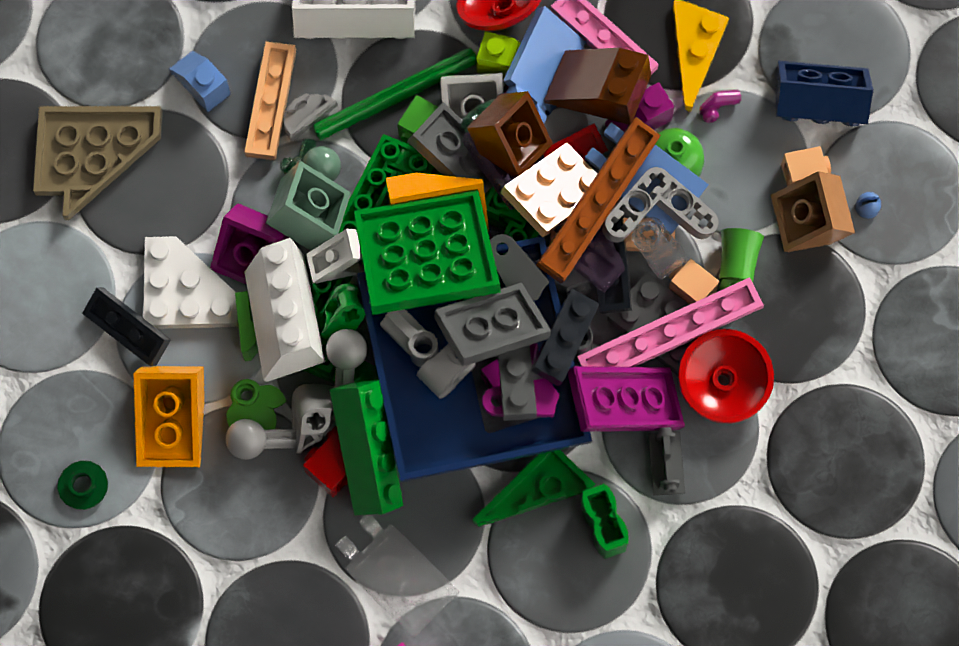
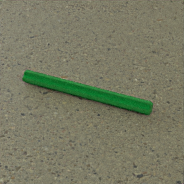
[313,48,477,140]

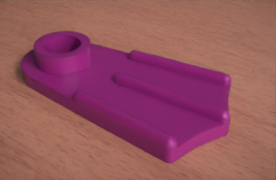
[482,378,560,417]

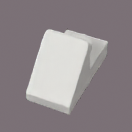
[306,229,362,283]

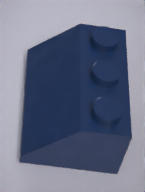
[775,61,873,127]

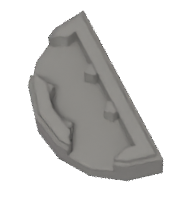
[284,93,338,143]

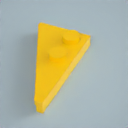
[673,0,729,112]

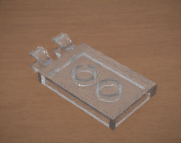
[336,515,459,639]

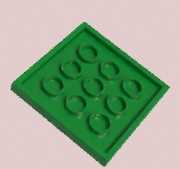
[354,190,501,315]

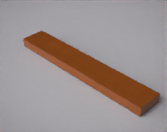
[536,117,661,284]

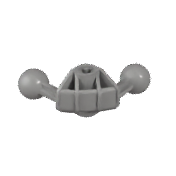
[225,329,367,460]

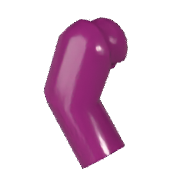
[699,89,741,123]

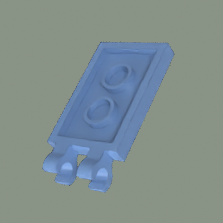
[503,6,586,123]
[585,122,709,235]

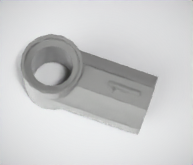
[380,309,439,367]

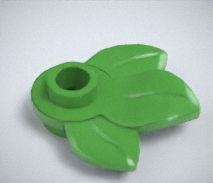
[226,379,286,430]

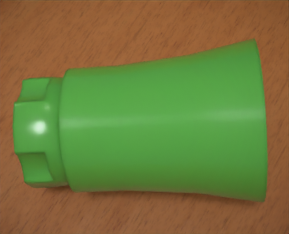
[719,228,764,291]

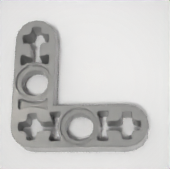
[602,167,719,242]

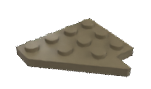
[33,106,162,220]

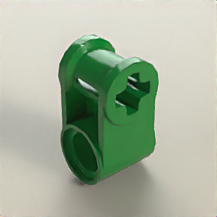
[317,283,365,340]

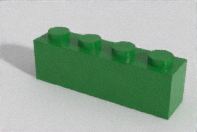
[330,380,404,515]

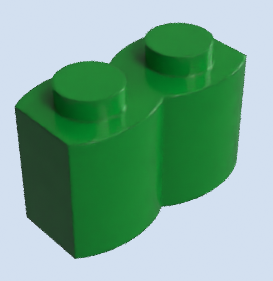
[581,483,629,559]

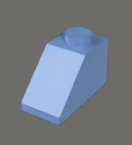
[169,51,231,113]

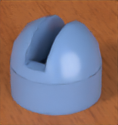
[855,192,881,219]

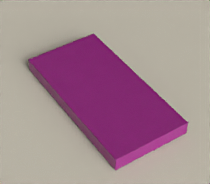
[567,366,685,432]

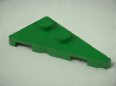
[473,450,596,528]

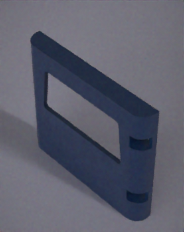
[357,236,592,483]

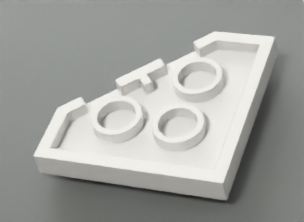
[143,236,238,329]

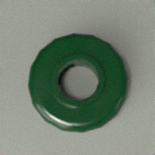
[57,461,108,510]

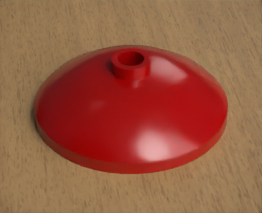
[457,0,541,31]
[678,329,774,424]

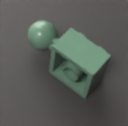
[266,146,351,251]

